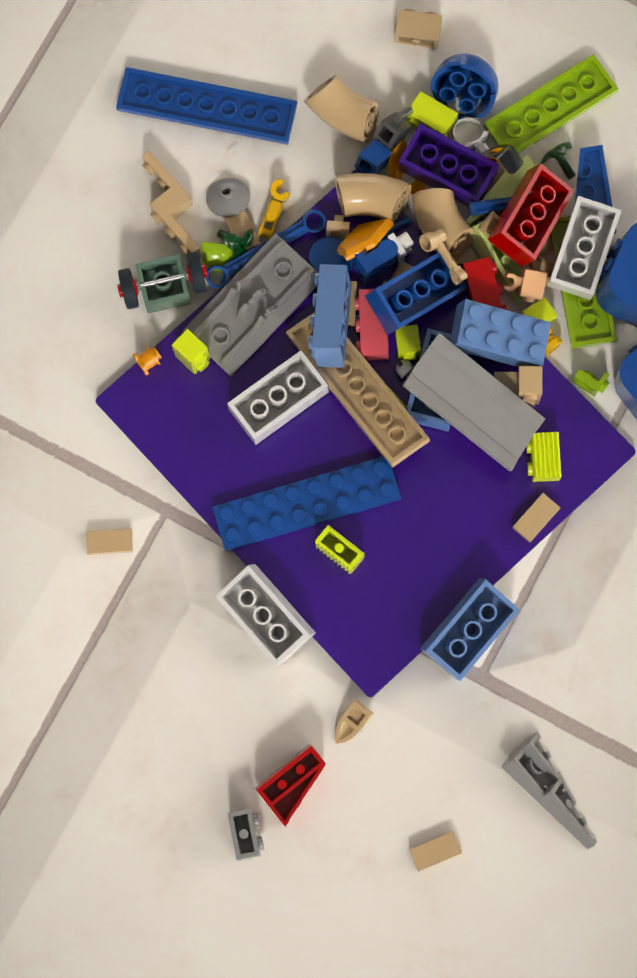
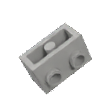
[228,808,264,861]

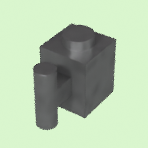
[373,106,413,150]

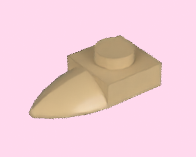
[335,699,374,744]

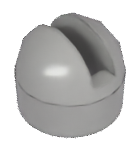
[396,360,415,380]

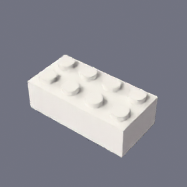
[547,196,622,300]
[227,351,329,445]
[215,564,316,666]

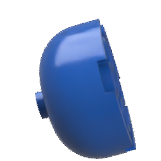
[430,53,499,120]

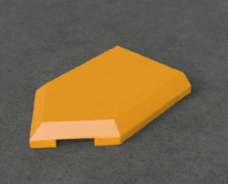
[337,218,394,261]

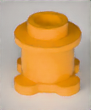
[132,346,162,376]

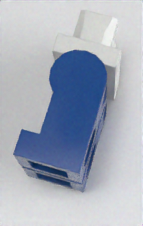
[354,232,414,286]

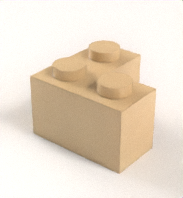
[493,366,542,407]

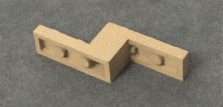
[142,150,201,256]

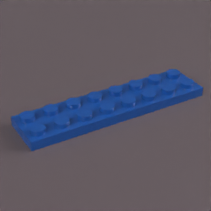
[116,67,298,145]
[212,457,401,552]

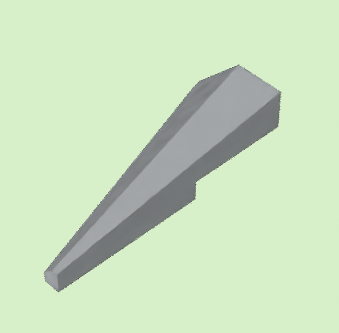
[501,732,597,849]

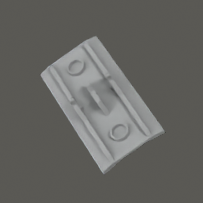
[183,233,318,377]
[402,333,545,472]

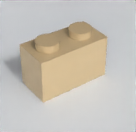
[395,9,442,49]

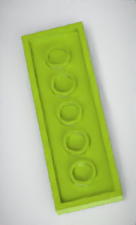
[483,54,619,153]
[550,216,617,349]

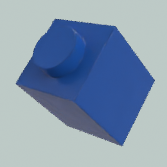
[354,139,392,174]

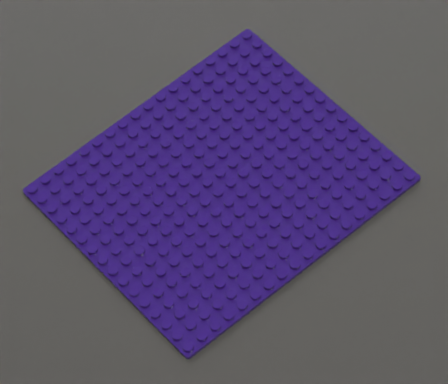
[95,169,636,698]

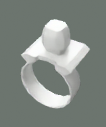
[453,118,489,154]

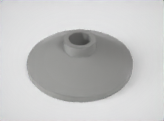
[206,178,250,217]

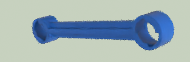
[205,209,326,288]

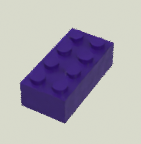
[398,124,499,206]

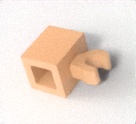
[502,267,547,302]

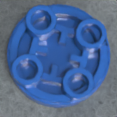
[309,237,354,273]

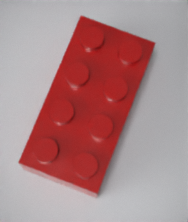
[487,163,575,267]

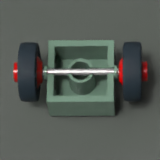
[117,252,208,314]

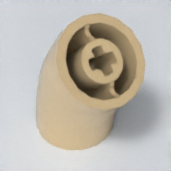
[304,75,379,143]
[334,173,412,222]
[412,188,474,261]

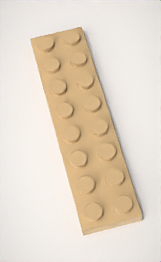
[286,312,430,468]

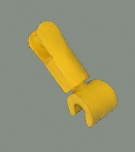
[257,179,290,239]

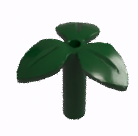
[541,142,576,180]
[217,229,254,260]

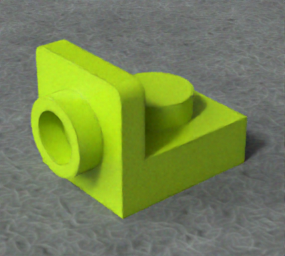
[572,369,610,397]

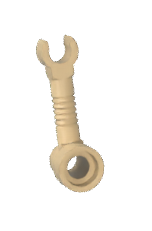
[419,229,468,285]

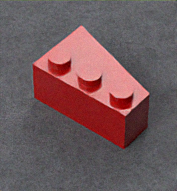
[457,257,507,310]
[255,744,326,827]

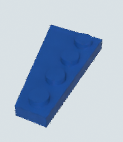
[575,145,617,234]

